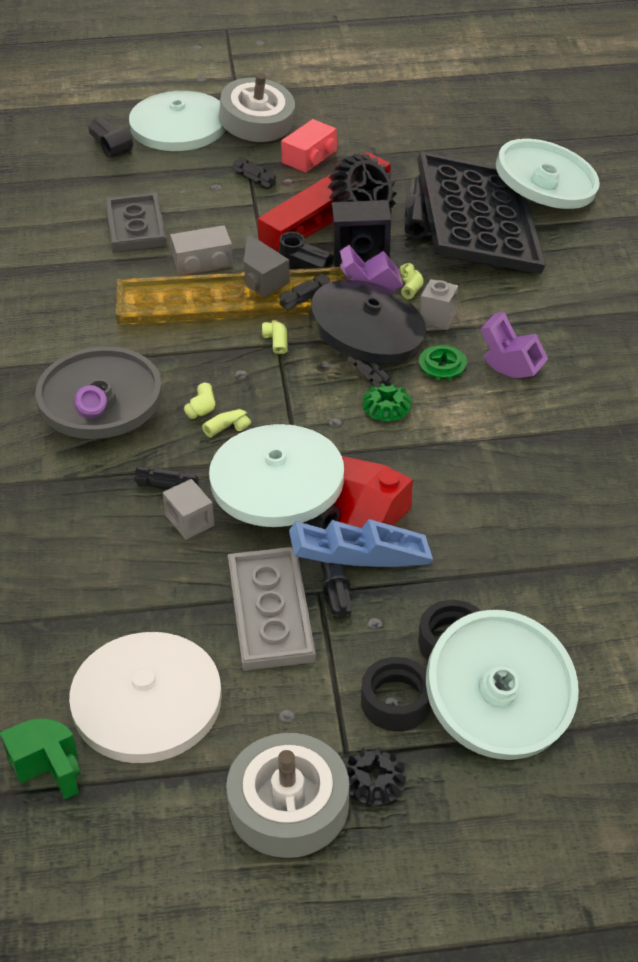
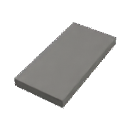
[228,547,316,671]

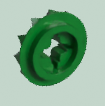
[419,345,467,382]
[362,383,412,421]

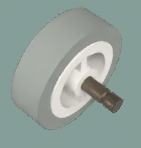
[219,73,295,142]
[226,733,349,858]

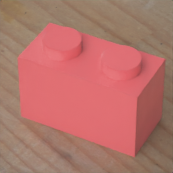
[281,119,338,173]

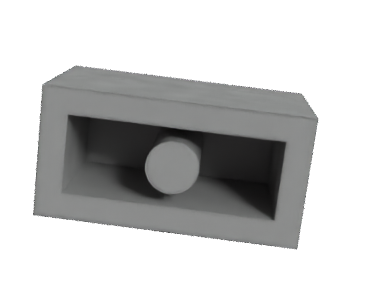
[170,225,233,276]

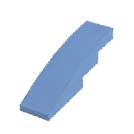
[289,519,433,567]

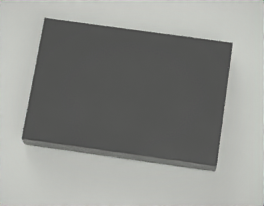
[105,193,167,252]

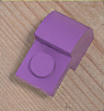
[340,245,404,291]
[480,312,548,378]

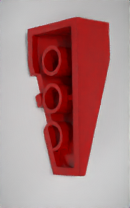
[333,456,413,528]

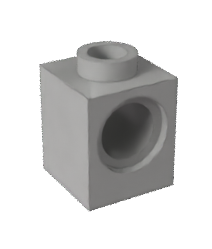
[420,279,458,330]
[163,479,215,540]

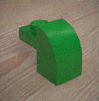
[0,719,81,800]

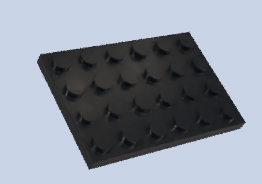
[417,151,546,274]

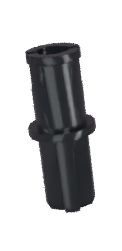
[321,562,352,619]

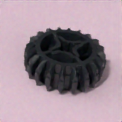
[327,153,397,213]

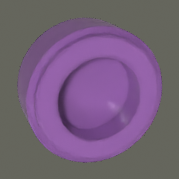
[74,385,107,419]

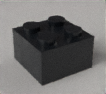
[332,200,391,268]

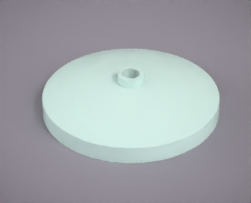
[129,91,226,151]
[496,139,600,209]
[209,424,344,527]
[426,610,579,760]

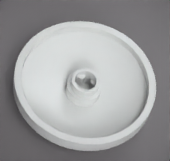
[69,632,222,763]

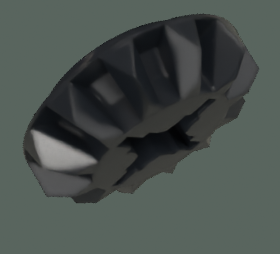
[346,747,406,805]

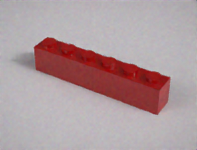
[257,152,391,252]

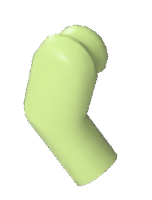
[399,263,424,299]
[262,320,288,354]
[184,383,215,419]
[202,409,251,438]

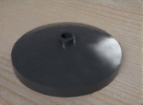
[308,280,426,364]

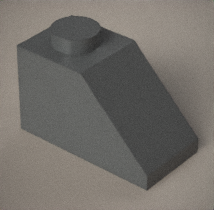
[244,235,290,297]

